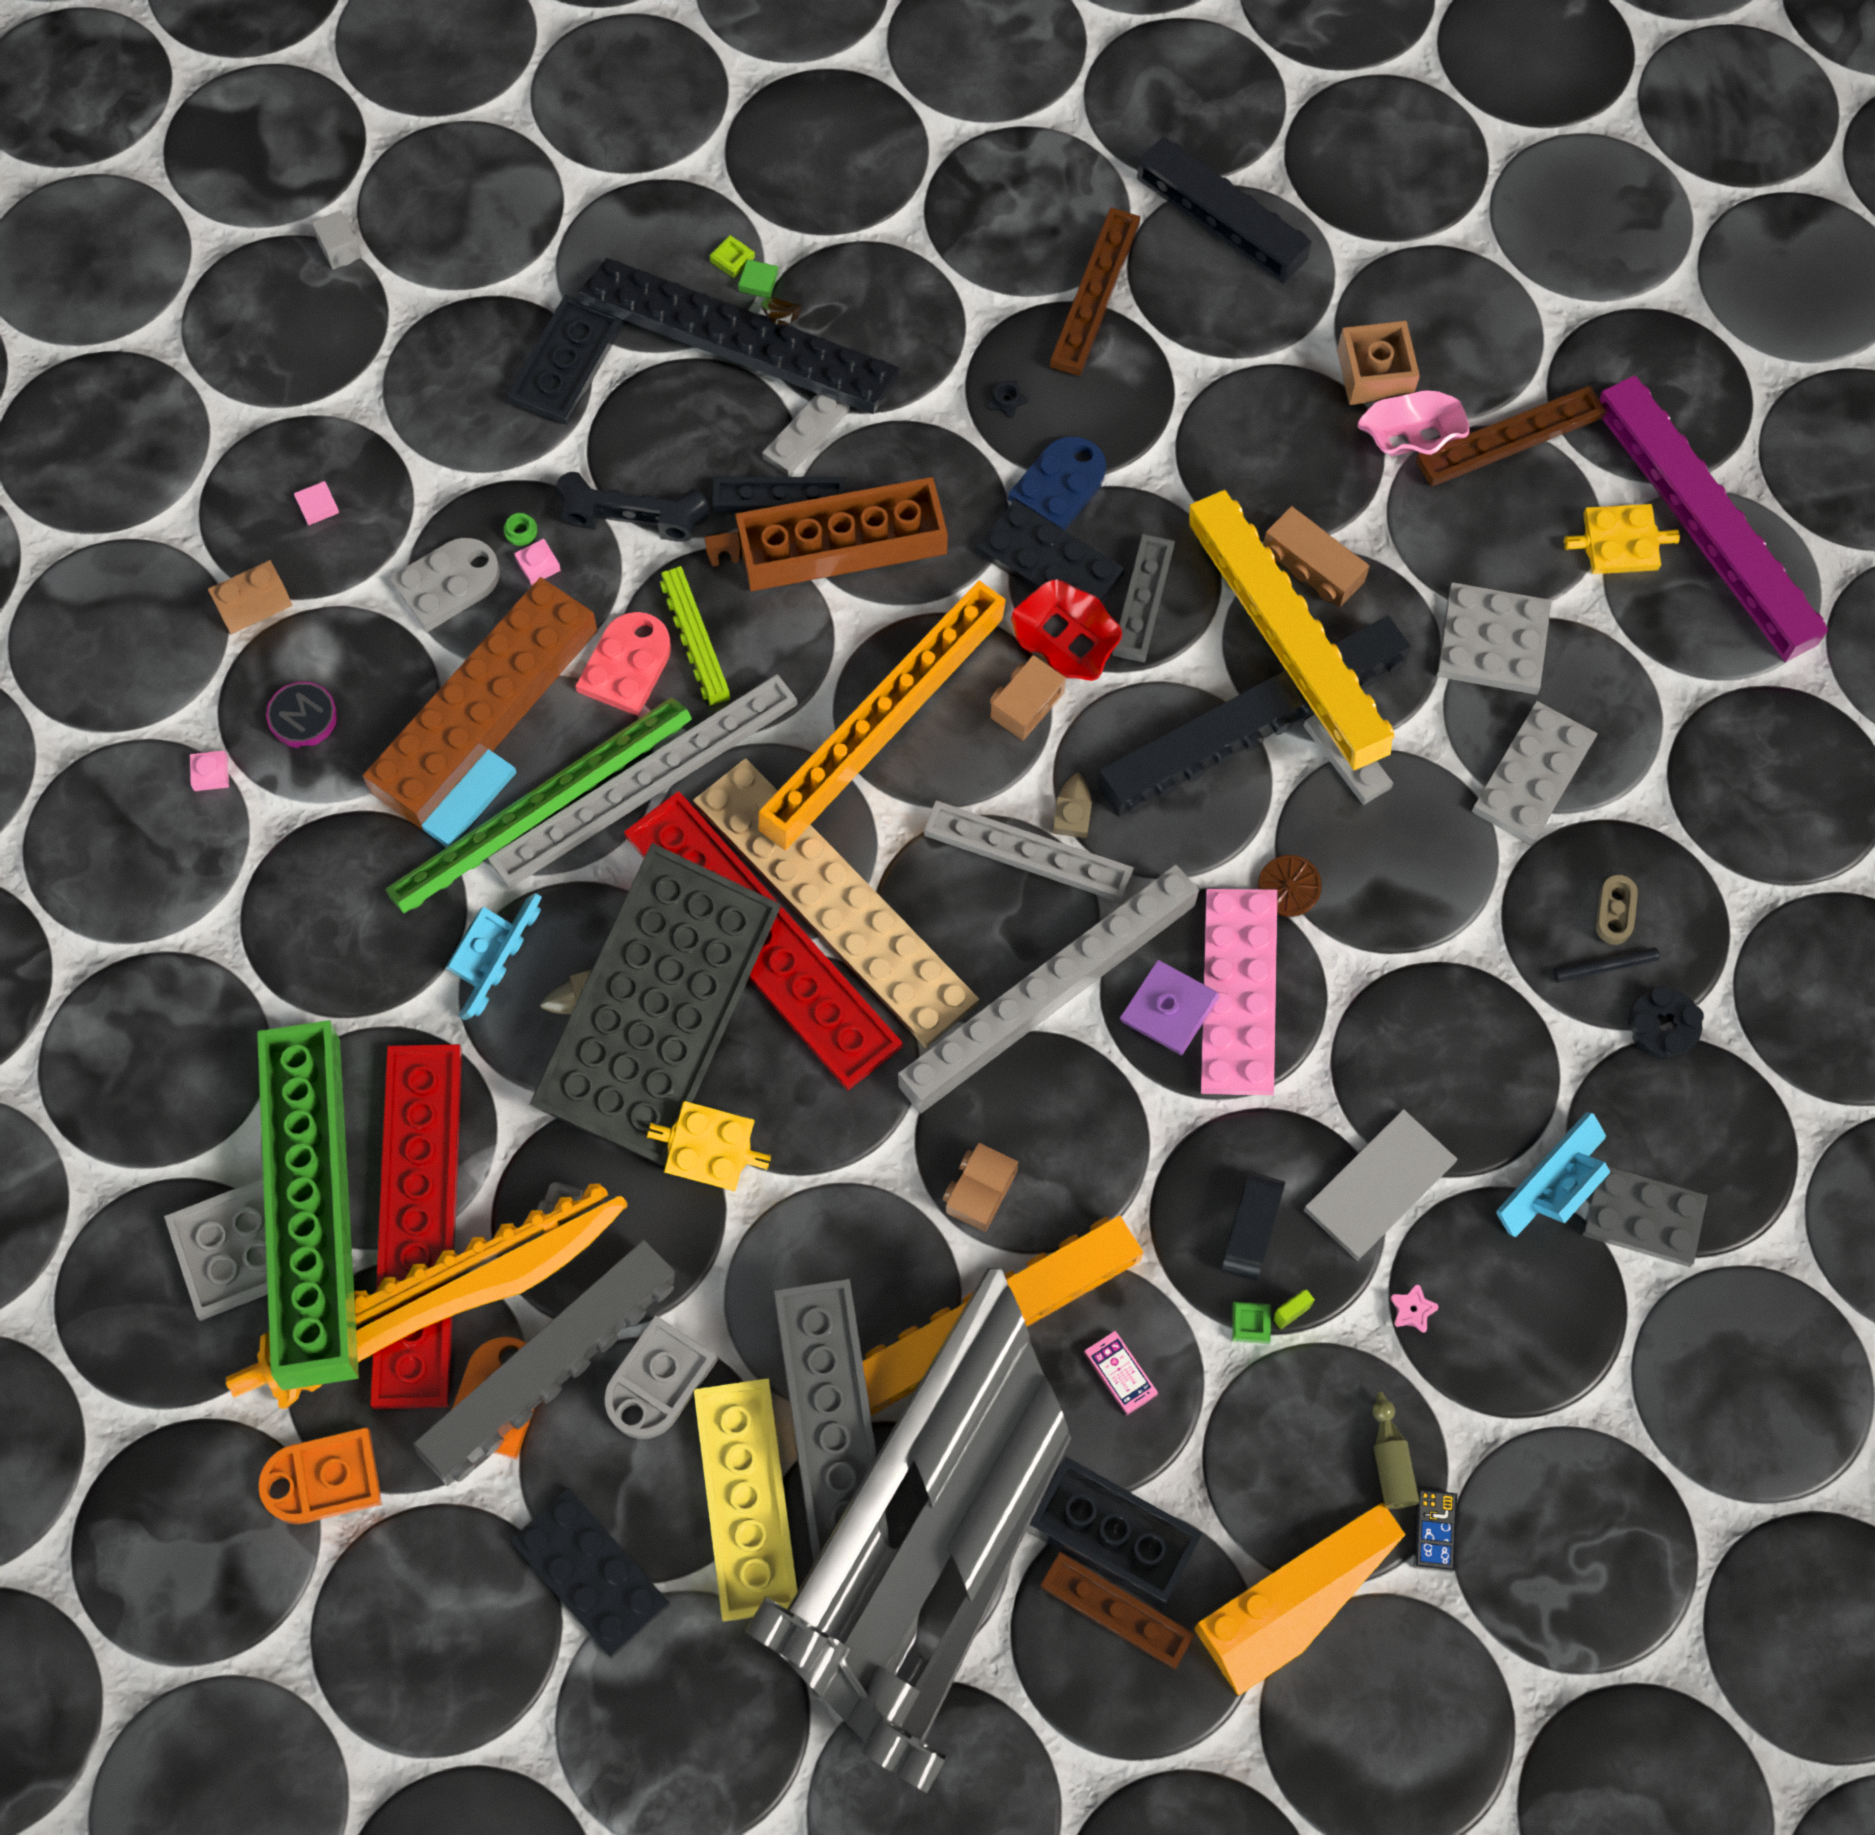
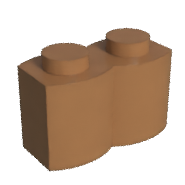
[943,1143,1018,1232]

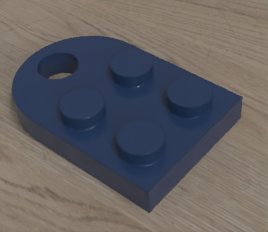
[1008,436,1106,530]

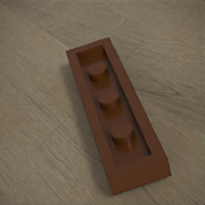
[1040,1552,1195,1671]

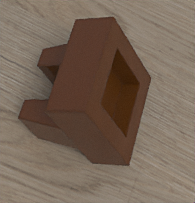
[704,531,740,566]

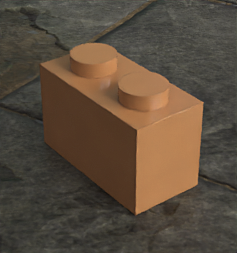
[208,560,293,634]
[990,655,1066,741]

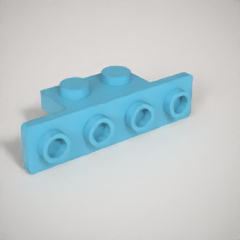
[445,893,542,1020]
[1497,1112,1610,1237]

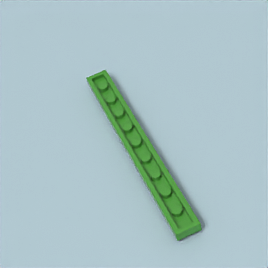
[385,697,692,913]

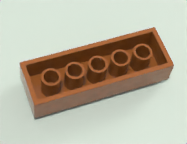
[735,477,948,592]

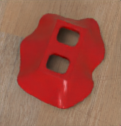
[1011,579,1122,681]

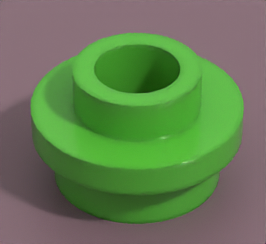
[504,513,538,546]

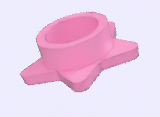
[1390,1285,1439,1333]

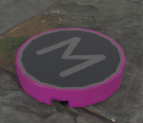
[266,682,337,748]

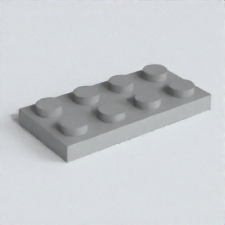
[1471,701,1598,846]

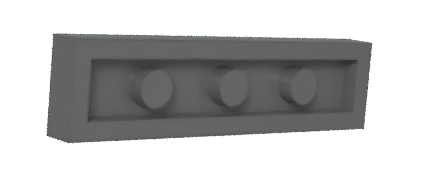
[1112,534,1175,663]

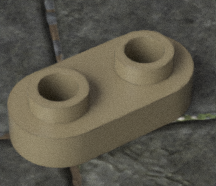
[1596,875,1638,945]

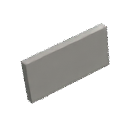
[1304,1109,1458,1262]

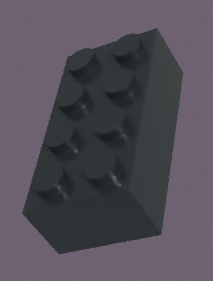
[1027,1456,1203,1609]

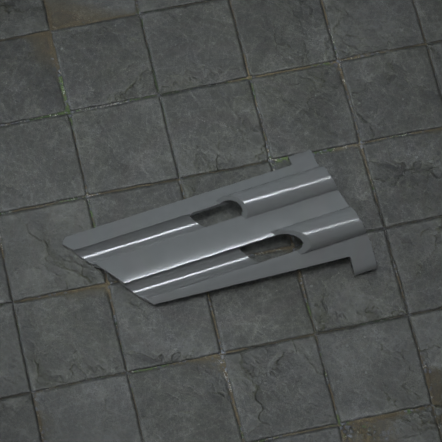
[745,1268,1071,1793]

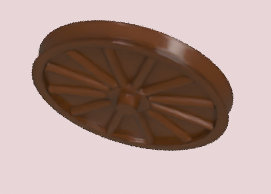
[1258,855,1322,917]

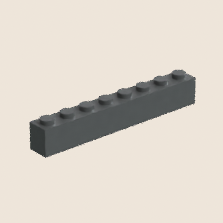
[414,1240,675,1487]

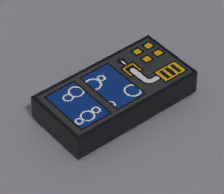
[1414,1489,1457,1573]

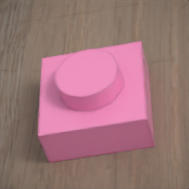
[514,539,561,585]
[190,750,229,791]

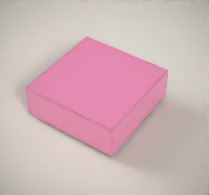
[294,481,339,526]

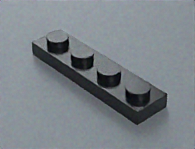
[713,477,846,513]

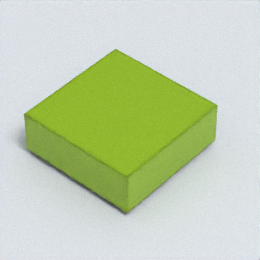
[709,235,755,279]
[1273,1289,1315,1330]

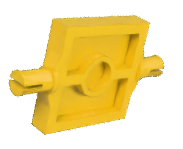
[1564,504,1680,574]
[646,1101,771,1191]

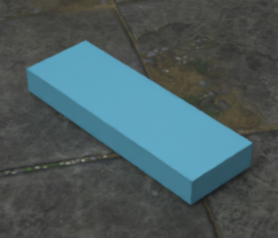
[421,749,517,847]

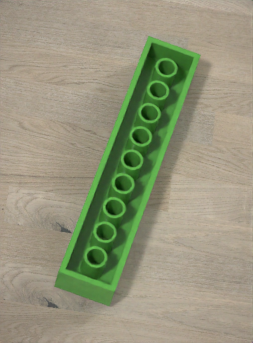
[257,1020,359,1391]

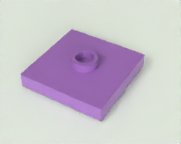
[1120,960,1220,1056]

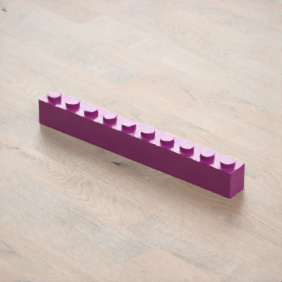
[1599,375,1829,663]

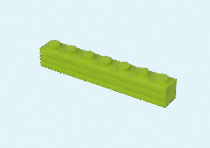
[659,566,730,706]

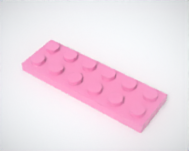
[1201,889,1277,1096]

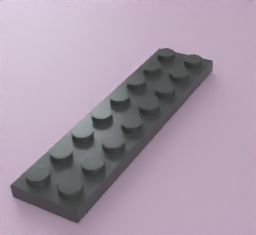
[773,1279,890,1564]

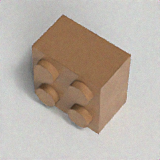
[1337,321,1420,405]

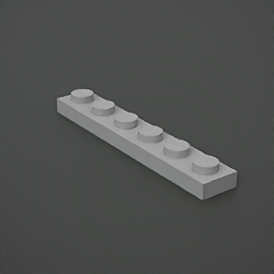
[924,800,1134,903]

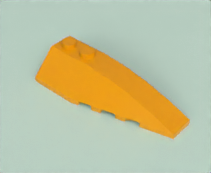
[1194,1502,1405,1696]

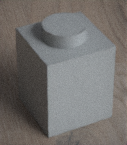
[311,210,362,270]

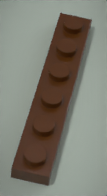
[1050,207,1141,377]
[1416,386,1606,487]

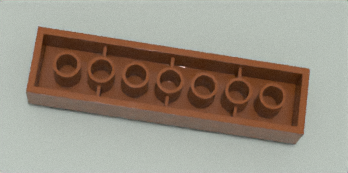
[363,577,598,830]

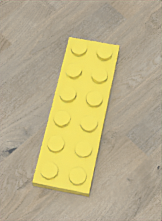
[694,1378,798,1622]

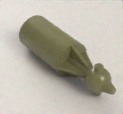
[1372,1392,1420,1509]

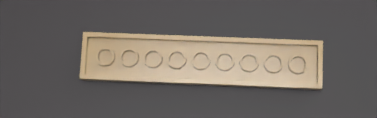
[693,758,980,1049]

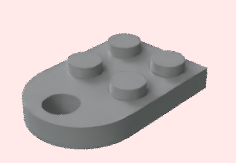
[389,538,500,632]
[605,1315,718,1439]

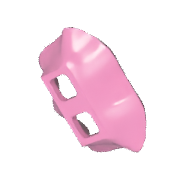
[1358,390,1469,457]

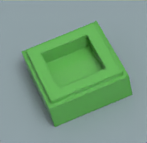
[738,259,779,298]
[1232,1302,1271,1344]

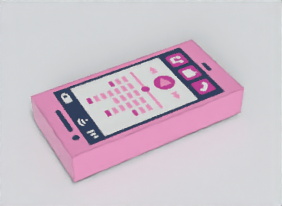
[1084,1331,1158,1416]

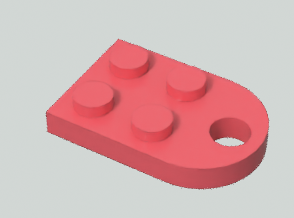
[576,612,671,717]

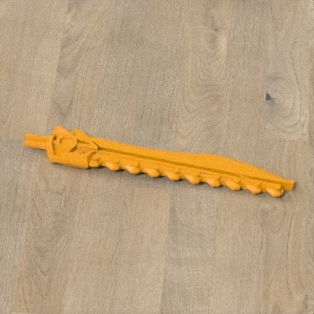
[226,1183,628,1409]

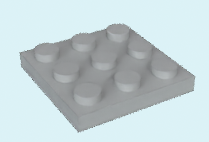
[1436,582,1552,695]
[164,1178,268,1321]

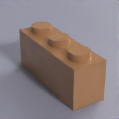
[1263,506,1370,608]

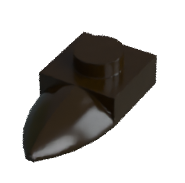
[760,296,802,325]

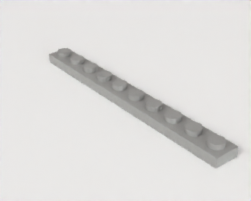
[488,674,797,889]

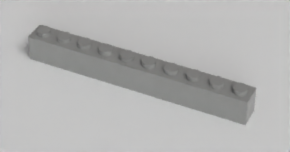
[898,865,1199,1114]

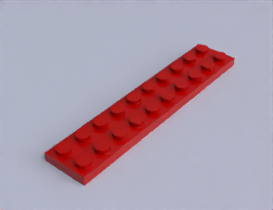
[624,791,903,1091]
[371,1044,462,1409]

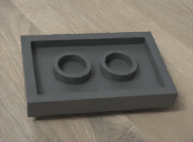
[1582,1166,1708,1267]

